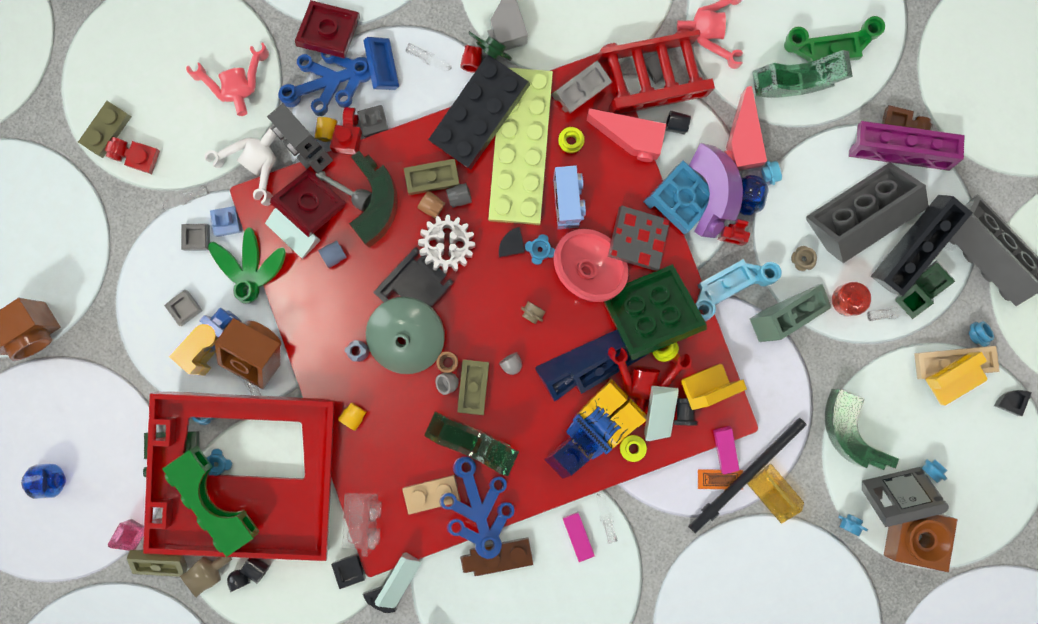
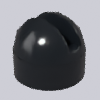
[227,570,251,592]

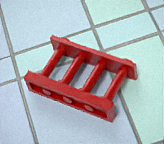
[596,29,715,114]

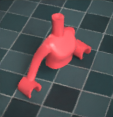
[677,0,743,69]
[186,43,269,116]

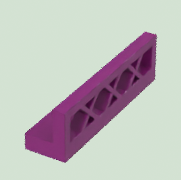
[849,121,965,171]

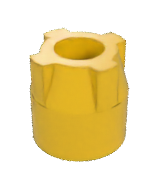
[314,117,338,142]
[338,403,366,431]

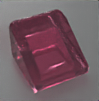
[108,519,144,551]

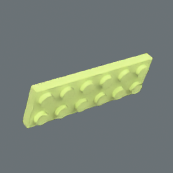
[489,68,553,225]

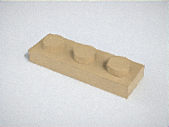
[914,346,1000,379]

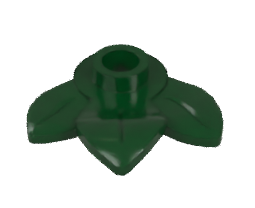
[468,31,512,61]

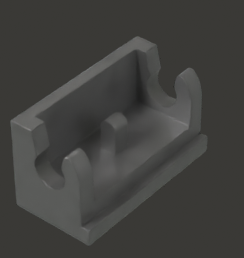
[551,60,612,113]

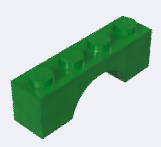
[163,445,260,557]

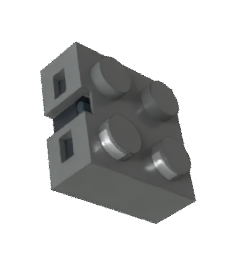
[267,103,333,173]

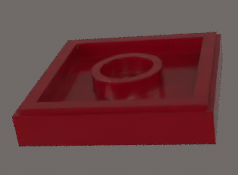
[295,0,360,58]
[270,169,346,238]

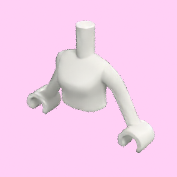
[205,127,277,206]

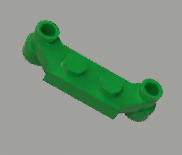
[784,16,885,66]

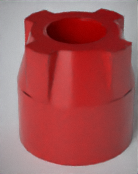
[460,45,482,73]

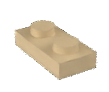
[402,475,461,515]

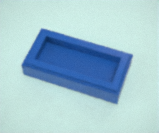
[363,37,399,90]

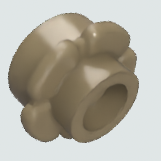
[791,246,817,271]
[521,301,546,324]

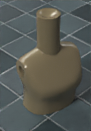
[180,557,232,598]

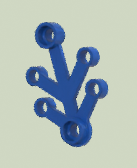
[278,53,371,116]
[439,457,515,559]

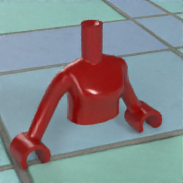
[608,347,692,412]

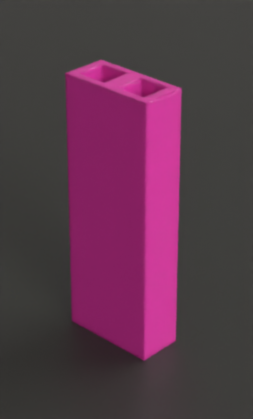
[713,426,740,475]
[562,512,595,562]

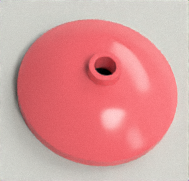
[554,229,628,302]

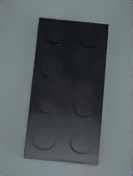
[428,54,531,170]

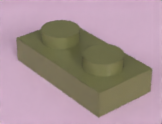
[78,101,132,158]
[404,159,460,195]
[457,360,489,415]
[127,550,188,577]

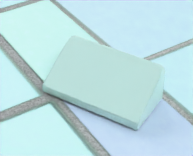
[265,208,321,259]
[644,386,679,441]
[375,552,421,608]

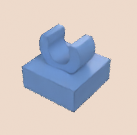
[210,206,242,237]

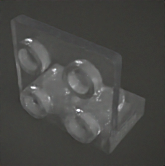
[342,493,382,557]

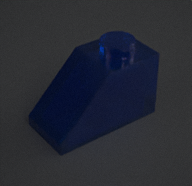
[544,427,599,479]

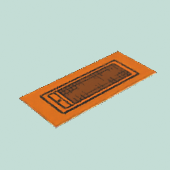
[698,469,743,490]

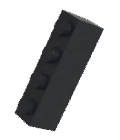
[871,195,973,297]

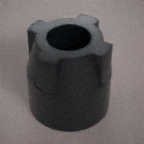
[665,111,691,135]
[240,558,270,584]

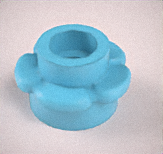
[761,161,782,185]

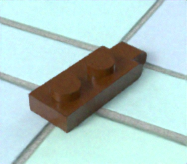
[460,537,533,576]

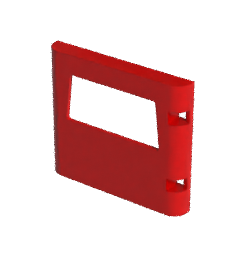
[143,392,335,561]

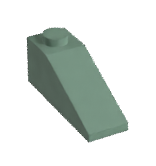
[750,284,832,342]

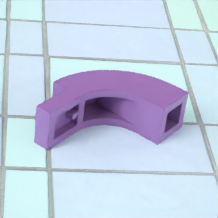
[689,143,743,238]

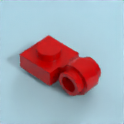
[105,137,160,175]

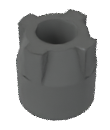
[446,183,472,208]

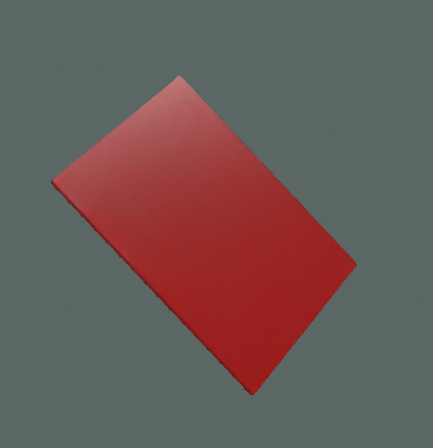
[230,53,758,577]

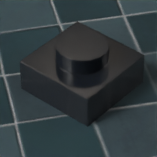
[331,553,366,589]

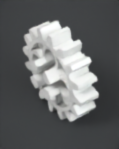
[418,215,475,273]

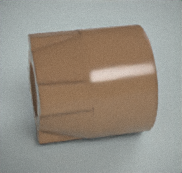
[417,191,445,219]
[436,352,458,373]

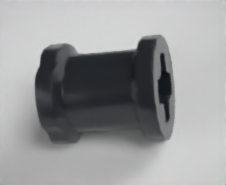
[674,398,698,426]

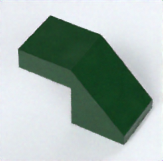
[894,260,955,319]

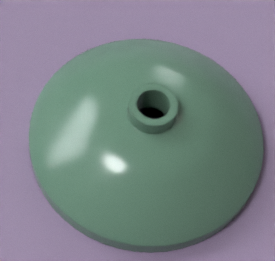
[366,297,445,374]

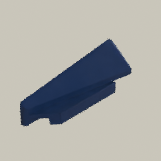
[535,330,648,402]

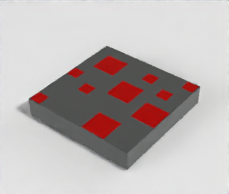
[608,206,670,271]

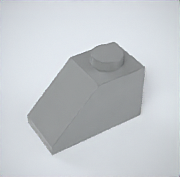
[487,0,528,51]

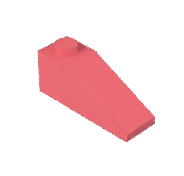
[724,86,767,171]
[586,108,666,162]

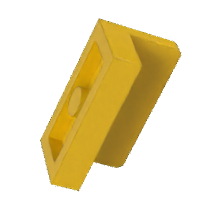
[925,352,987,406]
[681,364,747,410]

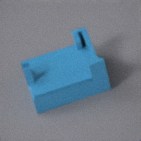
[643,161,710,234]

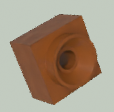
[0,298,61,361]
[215,318,281,389]
[883,514,958,572]

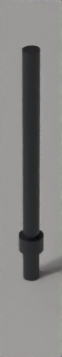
[688,418,807,534]

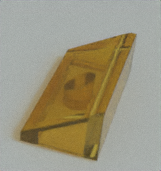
[747,464,804,524]

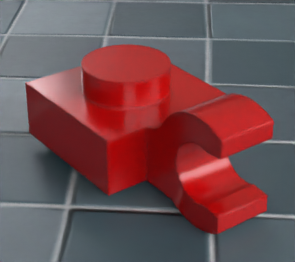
[330,107,362,155]
[717,219,750,246]

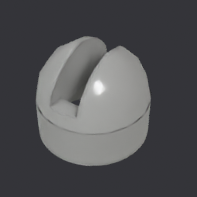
[499,352,522,375]
[435,372,459,395]

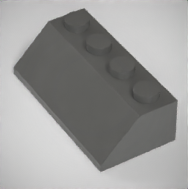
[806,163,929,263]
[949,194,1038,306]

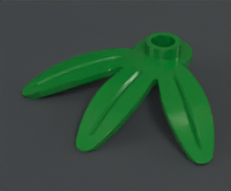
[208,227,286,304]

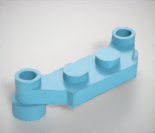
[695,259,782,321]

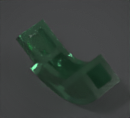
[752,50,853,98]
[349,151,398,248]
[825,389,899,470]
[424,412,519,476]

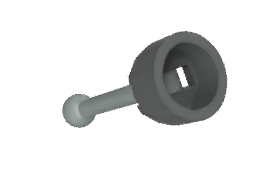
[316,171,374,212]

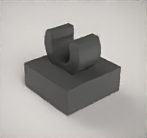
[357,105,389,138]

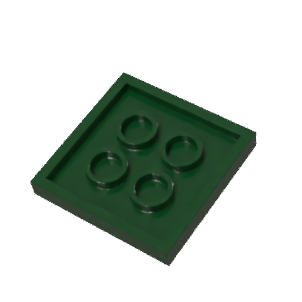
[603,264,707,360]

